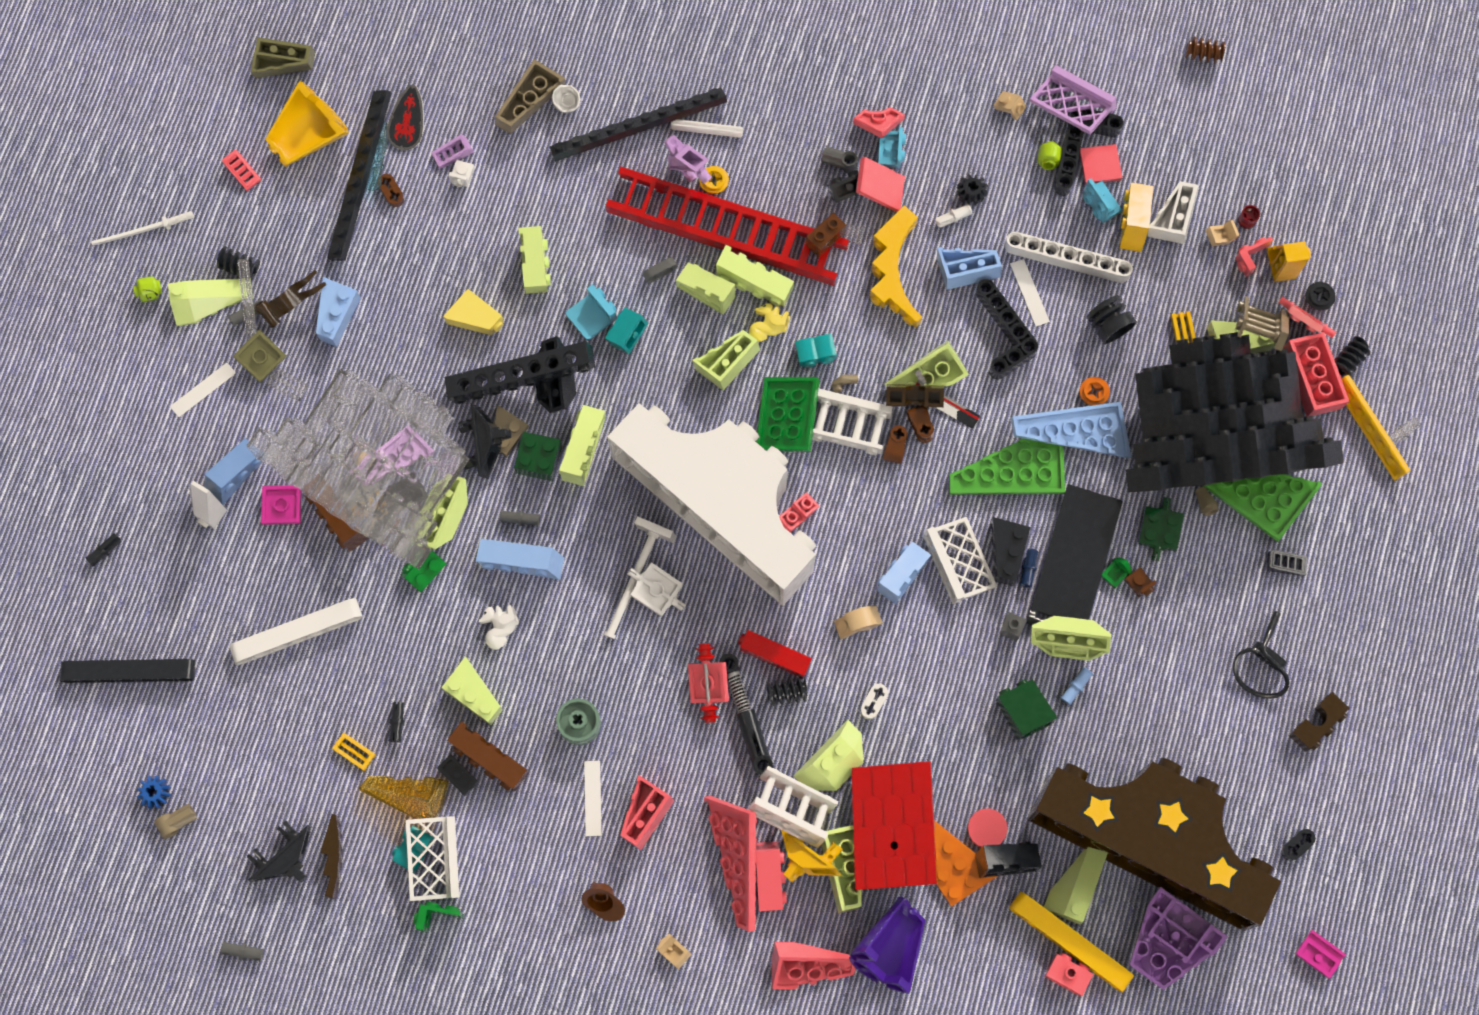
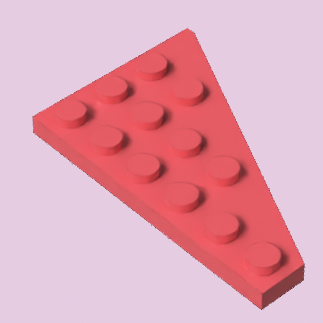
[704,796,757,932]

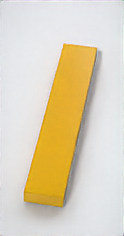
[1341,375,1411,481]

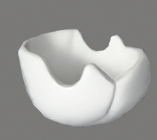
[552,85,581,113]

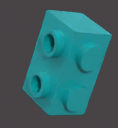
[605,307,649,354]

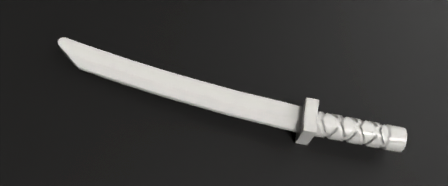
[91,211,194,245]

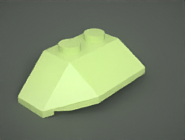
[415,474,468,549]
[1031,616,1112,661]
[793,720,864,791]

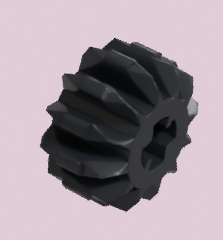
[957,174,988,206]

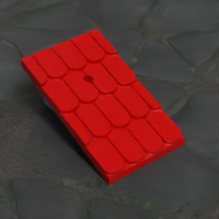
[852,761,937,890]

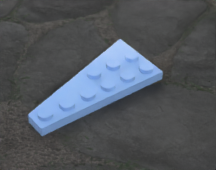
[1011,402,1131,458]

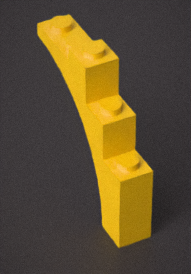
[870,205,922,328]

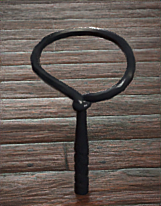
[1233,611,1290,699]

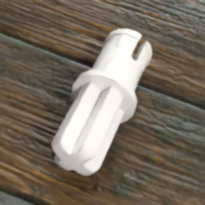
[935,204,972,228]

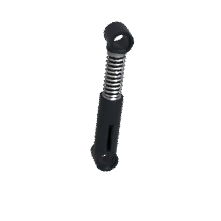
[719,653,773,777]

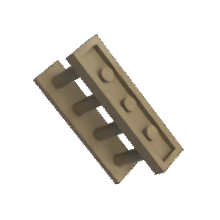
[1235,296,1289,351]

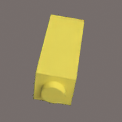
[443,289,504,335]

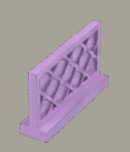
[1030,65,1116,135]

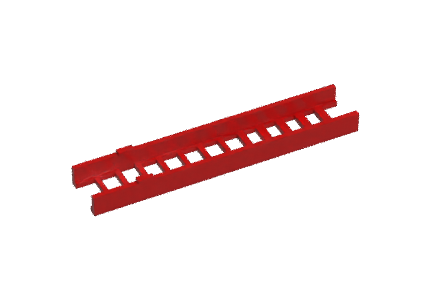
[606,166,849,286]

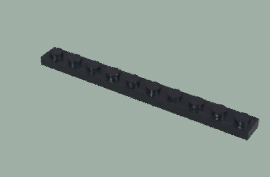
[549,87,728,162]
[327,90,392,261]

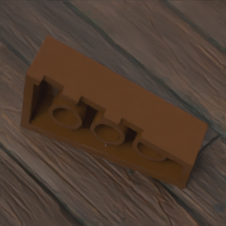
[303,475,368,552]

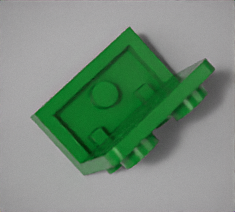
[413,902,464,933]

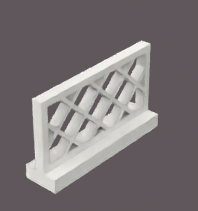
[923,517,997,604]
[405,816,459,901]

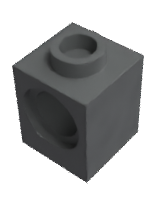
[999,612,1027,641]

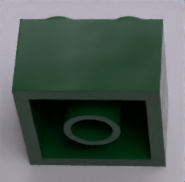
[514,432,562,481]

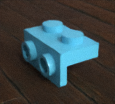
[878,127,906,168]

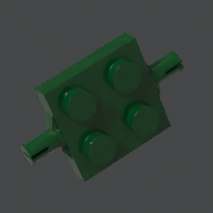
[1139,497,1184,561]

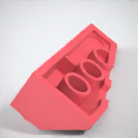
[771,942,855,990]

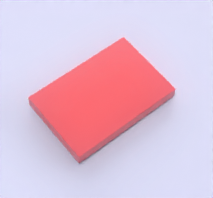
[856,157,905,212]

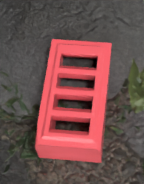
[222,150,261,191]

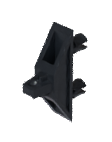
[458,403,512,479]
[247,821,312,883]

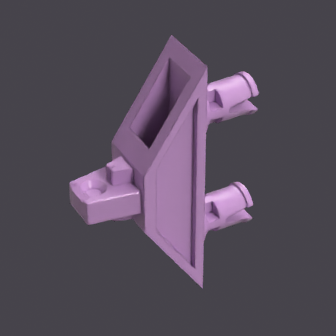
[664,135,712,183]

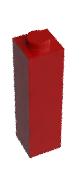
[738,630,812,679]

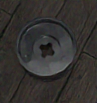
[1086,295,1137,344]

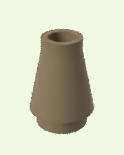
[1195,487,1219,516]

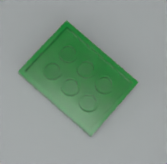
[756,377,820,452]

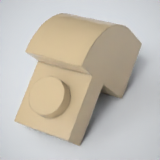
[834,606,883,639]

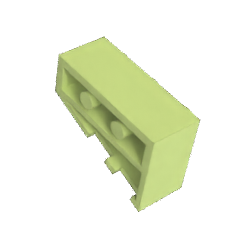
[518,226,551,294]
[692,330,760,391]

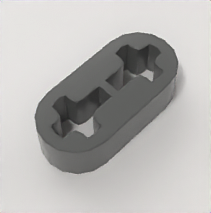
[643,257,678,283]

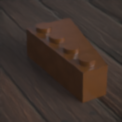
[447,721,529,791]

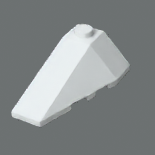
[189,481,227,529]

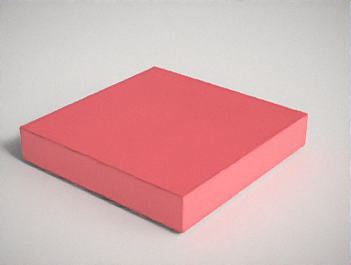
[1079,144,1122,185]

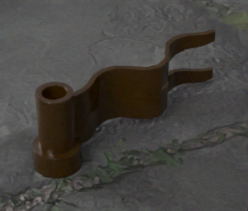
[254,270,327,328]

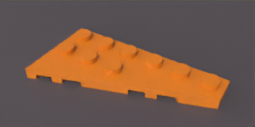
[934,820,998,907]

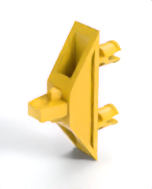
[781,821,843,883]

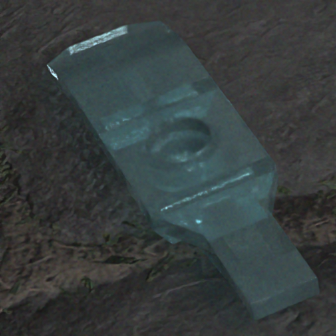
[366,122,388,191]

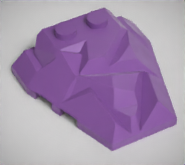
[1129,887,1228,990]

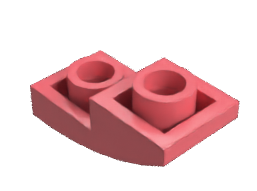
[779,492,819,533]

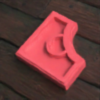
[853,107,905,138]

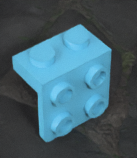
[566,284,617,340]

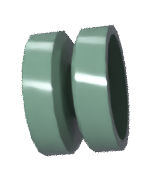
[556,698,601,745]

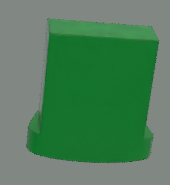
[1101,557,1132,589]

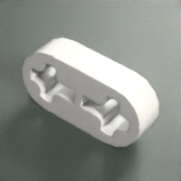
[861,684,888,720]

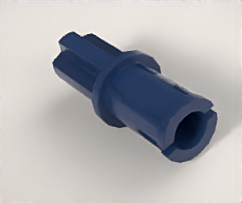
[1020,549,1038,588]

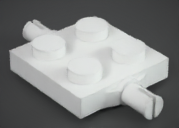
[627,562,686,616]

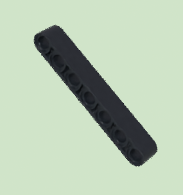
[60,659,196,683]

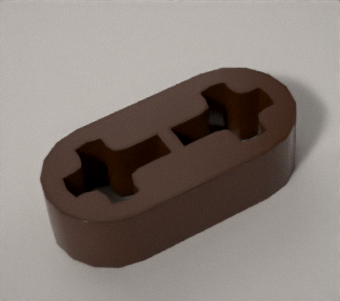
[378,174,404,207]

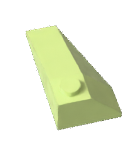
[168,279,250,326]
[885,341,969,387]

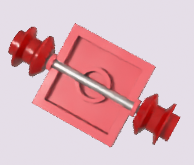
[688,643,729,723]

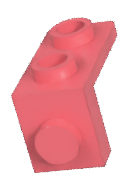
[1235,237,1273,277]

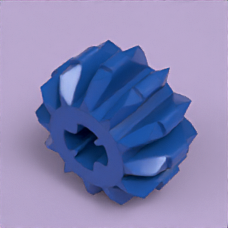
[136,775,171,809]

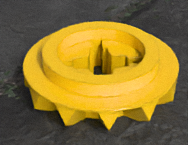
[699,166,729,195]

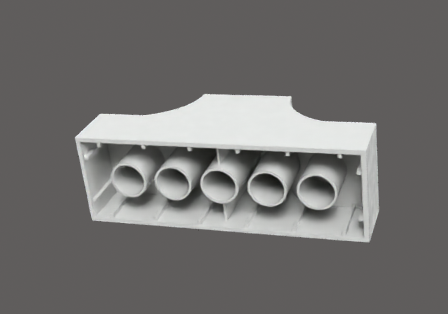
[607,403,816,606]

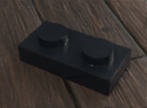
[437,754,479,796]

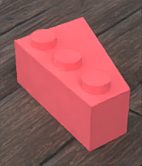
[621,775,674,850]
[756,841,787,911]

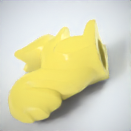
[749,303,790,342]

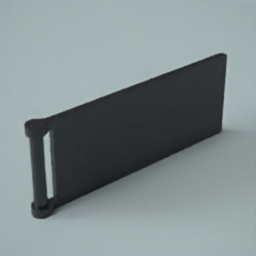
[1026,484,1123,626]

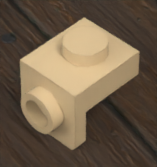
[994,91,1026,120]
[1205,220,1239,246]
[656,934,692,970]

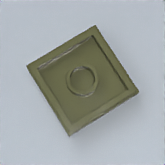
[233,329,287,383]

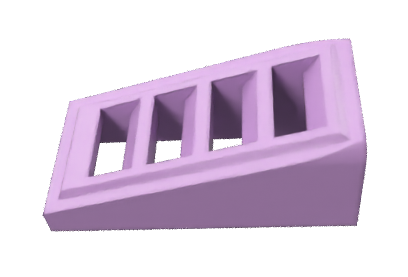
[431,134,474,169]

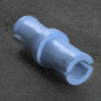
[1060,667,1094,705]

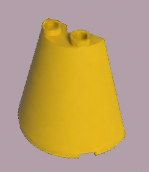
[265,81,349,167]

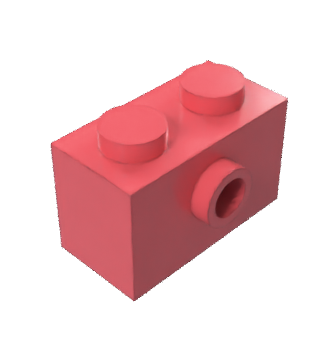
[1044,953,1093,997]

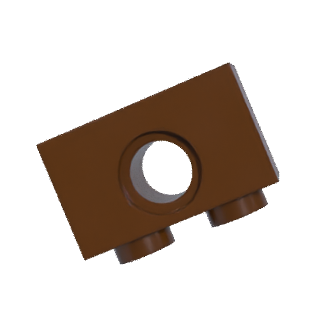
[806,212,846,257]

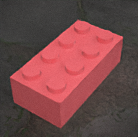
[1283,332,1350,416]

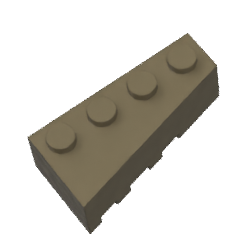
[495,59,565,134]

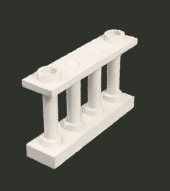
[812,389,893,455]
[748,766,838,848]

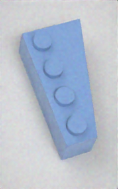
[476,539,565,580]

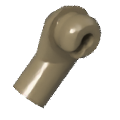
[831,374,858,393]

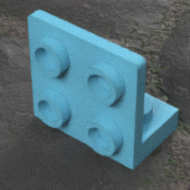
[1083,178,1122,223]

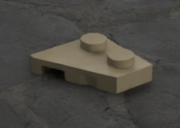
[494,405,529,457]

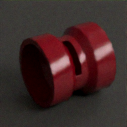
[1238,205,1260,229]

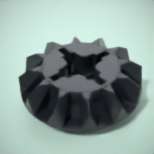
[1305,282,1336,311]

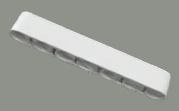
[1005,232,1133,283]
[229,598,363,665]

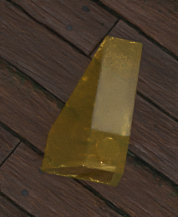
[359,776,449,819]

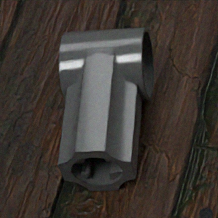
[821,146,858,173]

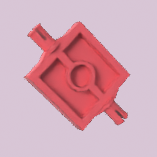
[1278,296,1336,338]

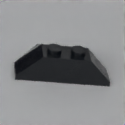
[535,336,576,414]

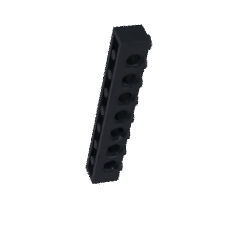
[444,341,596,404]

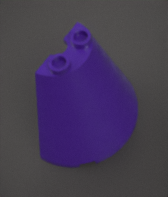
[849,896,925,994]

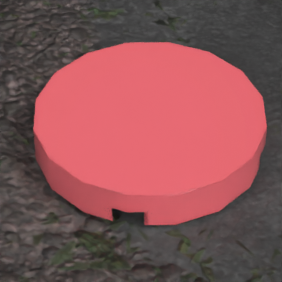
[967,808,1008,847]

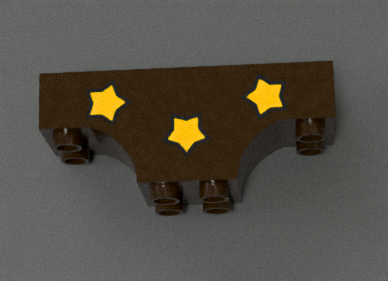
[1026,757,1281,931]

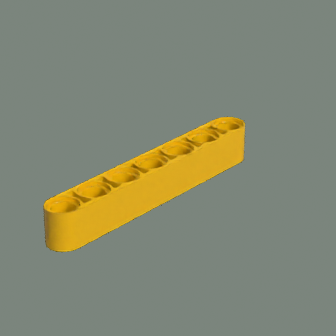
[1008,891,1134,993]

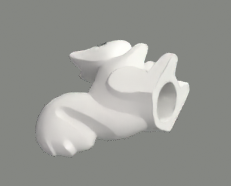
[479,605,519,650]

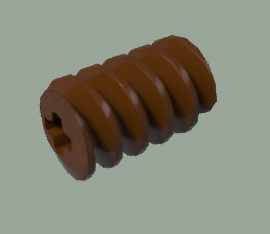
[1185,36,1226,64]

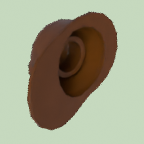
[581,882,626,922]

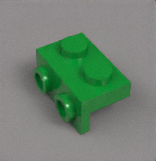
[400,547,446,592]

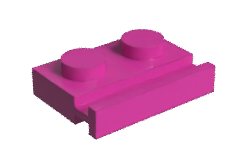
[1295,930,1346,979]

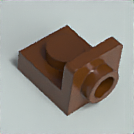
[1125,567,1157,598]

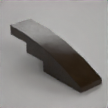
[321,814,343,899]

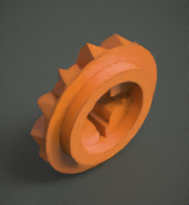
[1079,377,1110,406]

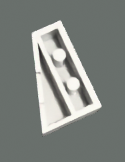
[1148,181,1198,244]

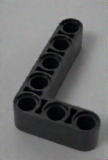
[1054,109,1124,196]
[976,279,1038,380]

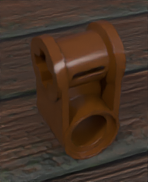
[906,405,934,444]
[883,425,907,464]

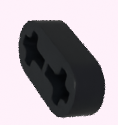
[1252,641,1287,672]
[1281,829,1316,861]

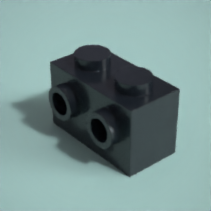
[827,169,859,203]

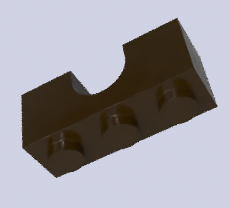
[886,384,944,408]
[1288,691,1350,752]

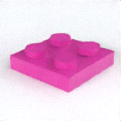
[261,485,302,525]

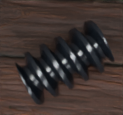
[217,246,260,281]
[1334,336,1371,377]
[766,678,808,706]

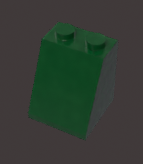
[996,679,1057,741]

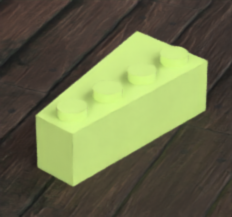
[559,405,606,486]
[821,825,862,914]

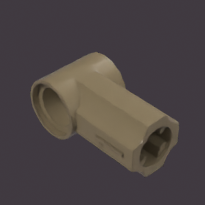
[154,803,198,840]

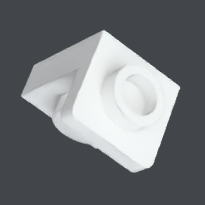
[448,160,475,187]

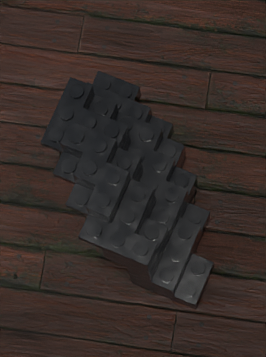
[1125,332,1344,493]

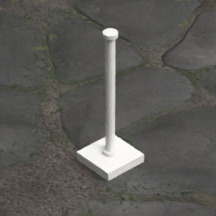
[604,516,676,639]

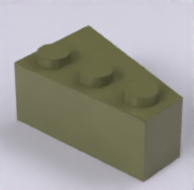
[251,37,316,79]

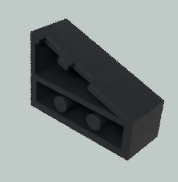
[991,517,1031,587]
[975,841,1042,878]

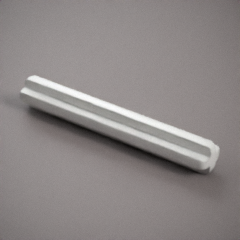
[671,119,743,138]

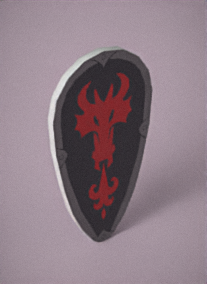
[387,85,424,150]

